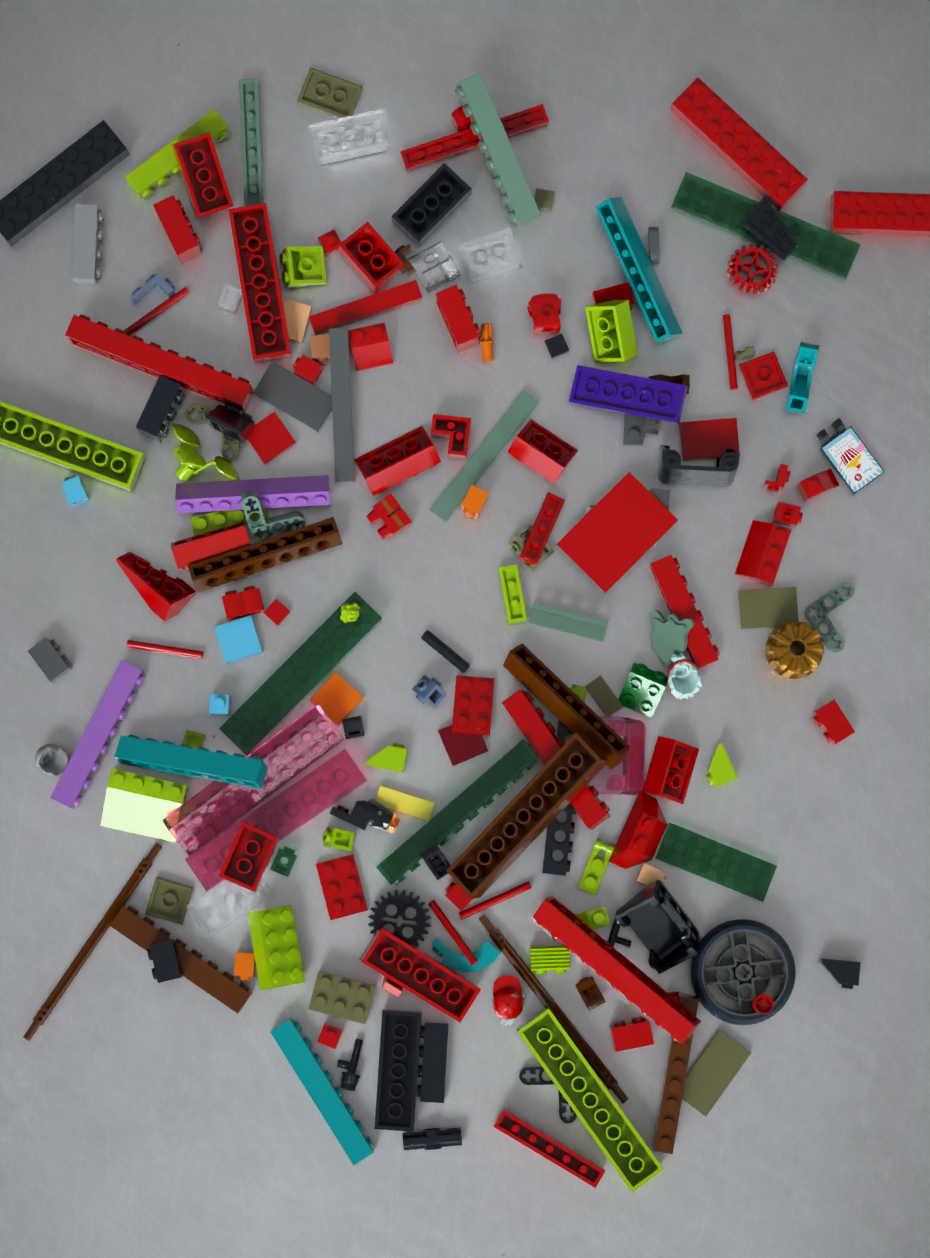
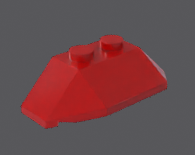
[609,791,667,869]

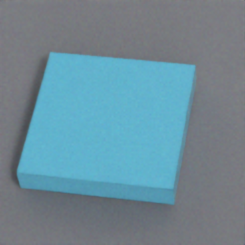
[215,616,263,664]

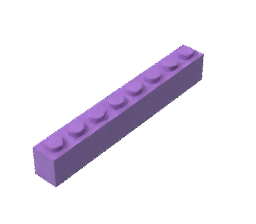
[175,475,330,513]
[50,660,145,809]

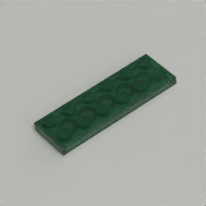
[655,822,777,902]

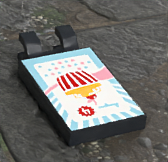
[816,418,884,495]

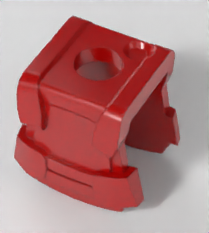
[527,293,562,335]

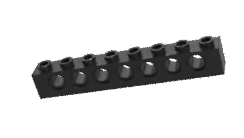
[542,720,576,876]

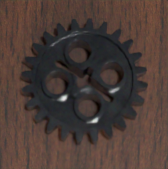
[368,889,431,947]

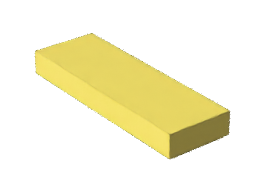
[375,786,435,821]

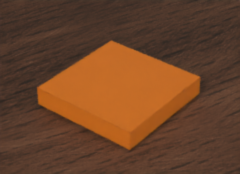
[310,672,364,726]

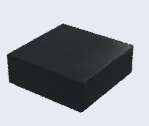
[544,333,569,359]
[342,716,365,739]

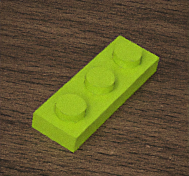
[498,564,527,624]

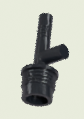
[337,1039,363,1091]

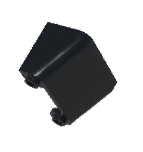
[658,445,740,487]
[615,880,700,974]

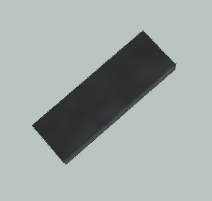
[420,843,451,880]

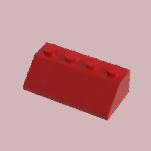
[354,426,441,496]

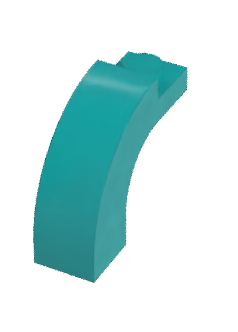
[786,342,819,413]
[432,938,501,972]

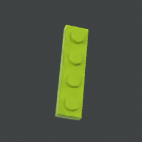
[190,508,269,536]

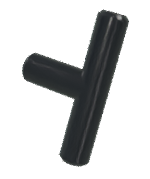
[607,920,632,948]

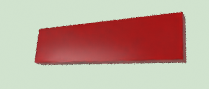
[519,492,565,567]

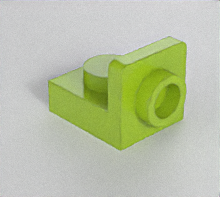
[323,827,355,851]

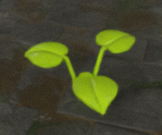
[173,423,240,481]

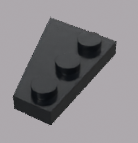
[741,195,797,261]

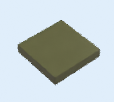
[145,877,194,925]

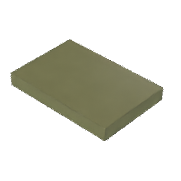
[297,67,363,122]
[738,587,799,629]

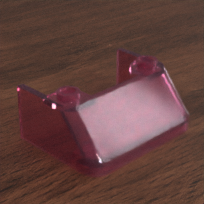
[598,716,646,796]

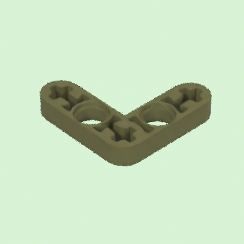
[185,405,241,462]

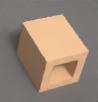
[636,863,667,886]

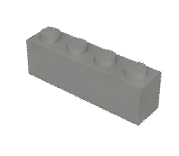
[72,204,103,283]

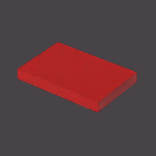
[679,418,740,461]

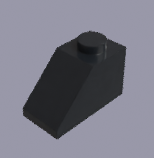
[819,958,861,989]

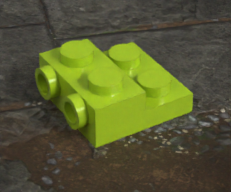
[280,246,327,287]

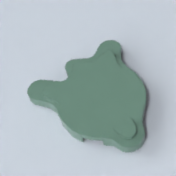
[650,610,694,666]

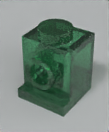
[270,846,298,877]

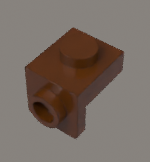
[395,244,414,277]
[575,976,606,1011]

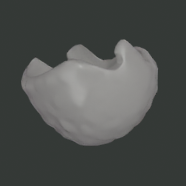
[35,743,69,776]

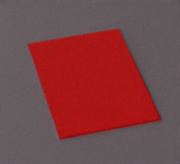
[556,472,678,593]

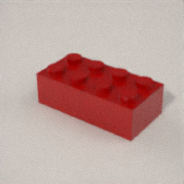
[171,133,234,218]

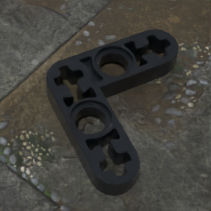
[519,1066,577,1124]

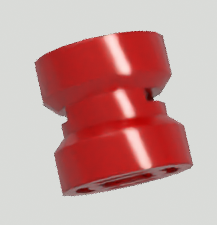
[752,994,774,1014]

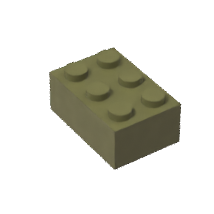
[308,971,376,1024]

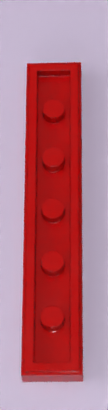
[309,280,422,335]

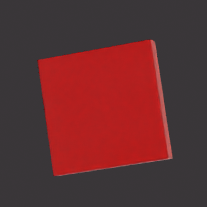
[738,351,788,401]
[247,412,296,465]

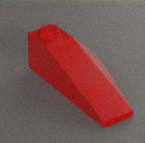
[116,552,196,621]

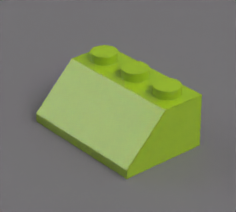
[585,300,638,362]

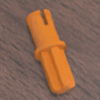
[480,323,494,361]

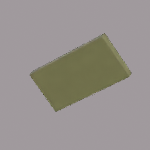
[682,1030,751,1116]

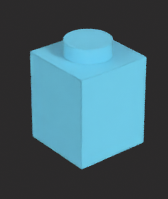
[61,475,89,506]
[209,694,231,716]

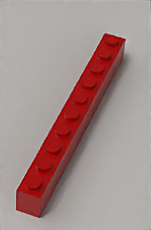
[533,895,702,1044]

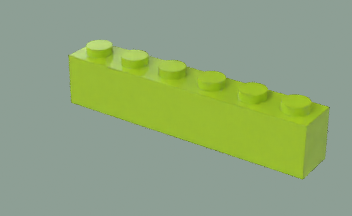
[125,109,230,199]

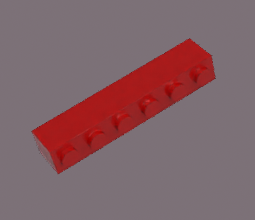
[649,555,720,670]
[493,1108,605,1188]

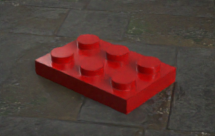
[452,675,495,736]
[316,854,368,920]

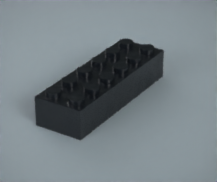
[374,1009,422,1132]

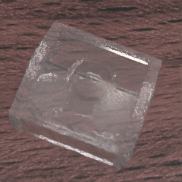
[408,241,461,293]

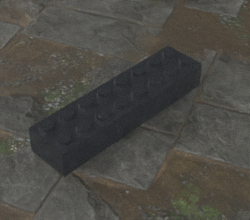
[0,120,130,247]

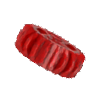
[727,244,778,295]

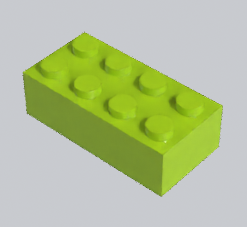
[247,905,305,990]

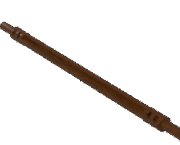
[23,843,162,1041]
[478,914,629,1104]

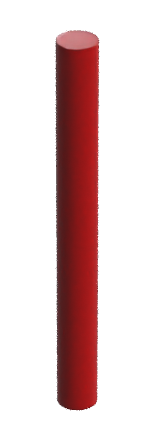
[124,287,189,336]
[723,314,738,390]
[127,640,204,659]
[459,881,532,920]
[428,900,478,966]

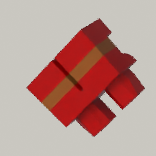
[366,493,412,539]

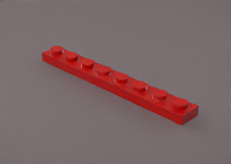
[400,104,549,171]

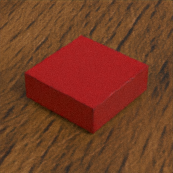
[264,599,291,626]

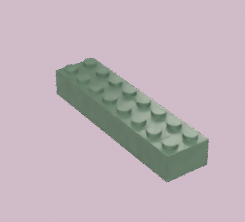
[455,73,541,226]

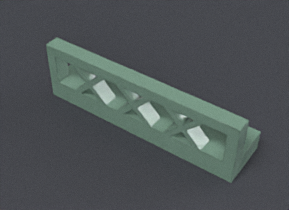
[529,602,609,642]

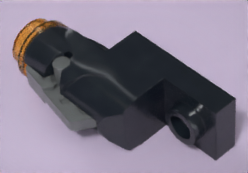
[329,798,400,833]

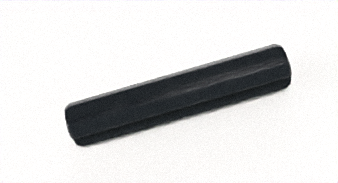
[421,630,470,673]

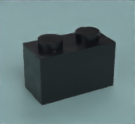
[147,939,183,983]

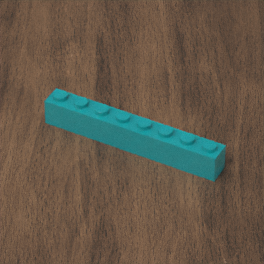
[595,197,683,343]
[114,735,268,789]
[270,1019,375,1166]

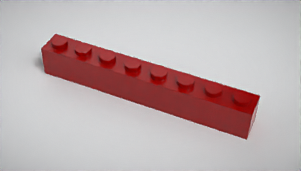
[502,689,611,830]

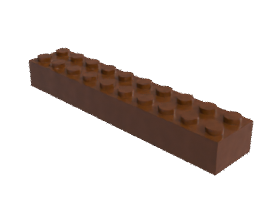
[446,733,610,899]

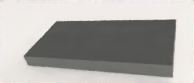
[253,361,332,432]

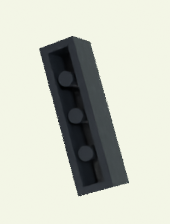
[417,1022,449,1103]

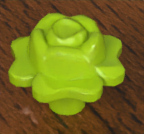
[340,603,361,623]

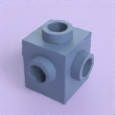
[412,675,447,708]

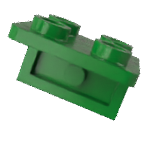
[618,662,668,717]

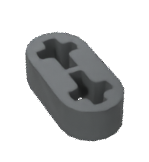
[648,227,660,262]

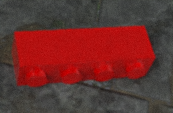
[171,521,251,569]

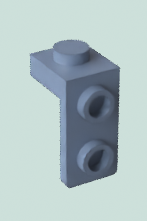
[130,273,175,304]

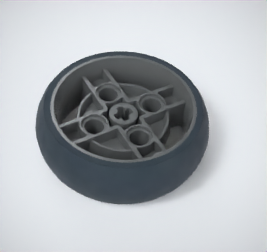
[690,919,796,1025]

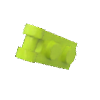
[577,838,615,895]

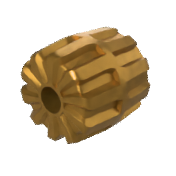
[765,621,824,679]

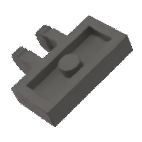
[623,414,658,446]

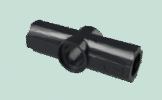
[402,1128,462,1150]

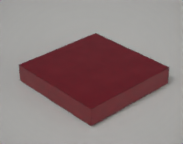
[438,725,488,766]

